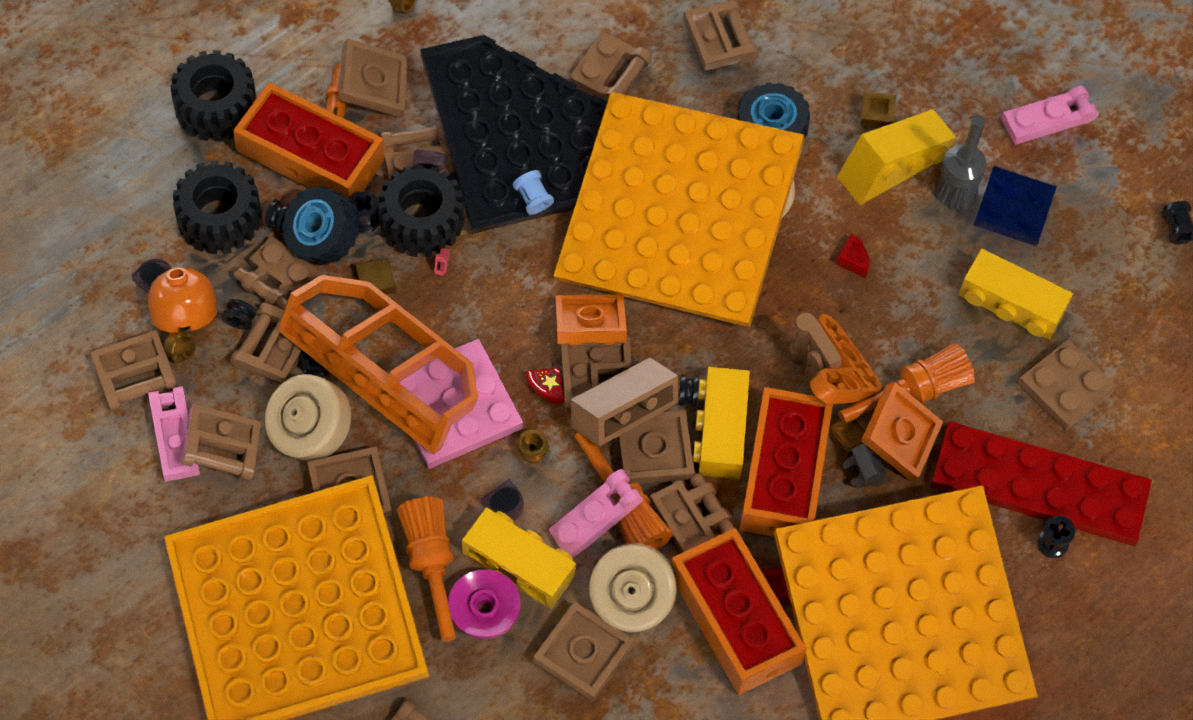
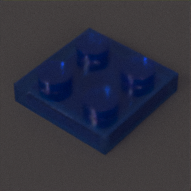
[973,166,1057,246]

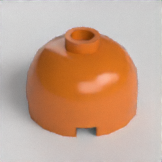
[147,267,218,333]

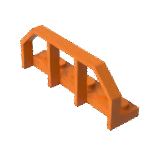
[278,275,478,455]

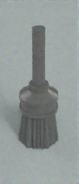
[934,115,986,211]

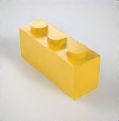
[959,248,1074,340]
[693,367,750,480]
[462,507,576,610]

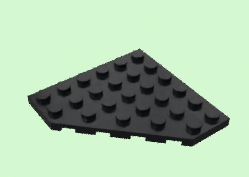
[420,35,608,234]

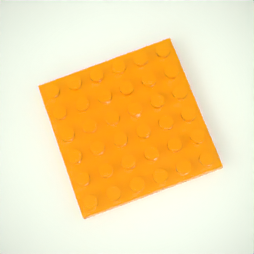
[553,92,805,327]
[164,475,430,720]
[773,485,1038,720]

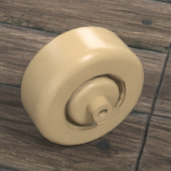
[265,374,351,461]
[589,543,677,632]

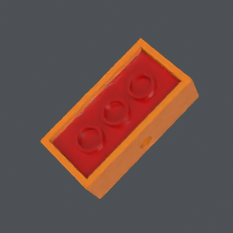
[233,82,385,199]
[739,387,833,537]
[671,528,807,696]

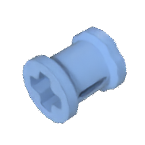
[513,170,554,215]

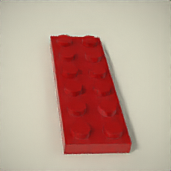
[930,421,1152,546]

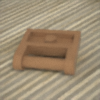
[684,0,759,71]
[569,31,652,102]
[380,123,456,181]
[230,303,302,383]
[789,313,842,384]
[90,330,177,410]
[180,404,261,481]

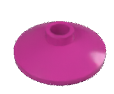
[448,569,521,639]

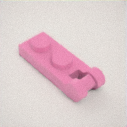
[1001,86,1099,145]
[148,386,200,482]
[549,469,643,559]

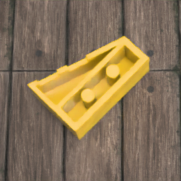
[837,109,957,206]

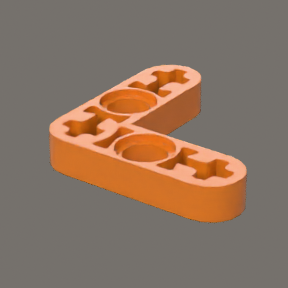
[810,314,882,404]

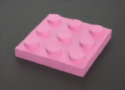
[399,339,523,469]

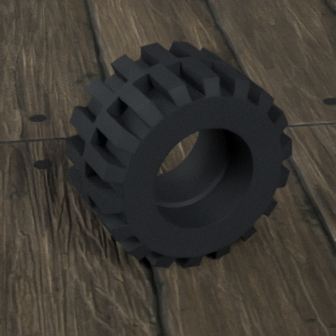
[170,50,257,141]
[173,160,261,254]
[378,164,463,257]

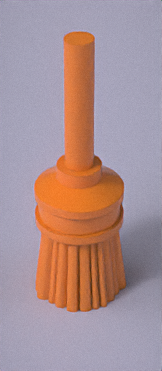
[839,342,975,423]
[575,432,674,551]
[396,496,456,642]

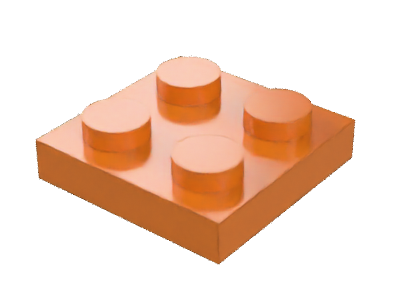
[555,294,627,346]
[861,382,943,480]

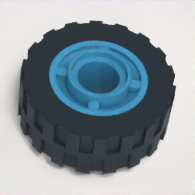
[737,82,810,138]
[282,186,360,265]

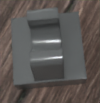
[843,443,889,488]

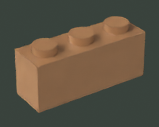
[571,357,678,447]

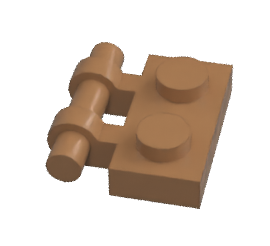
[233,236,323,310]
[650,473,734,553]

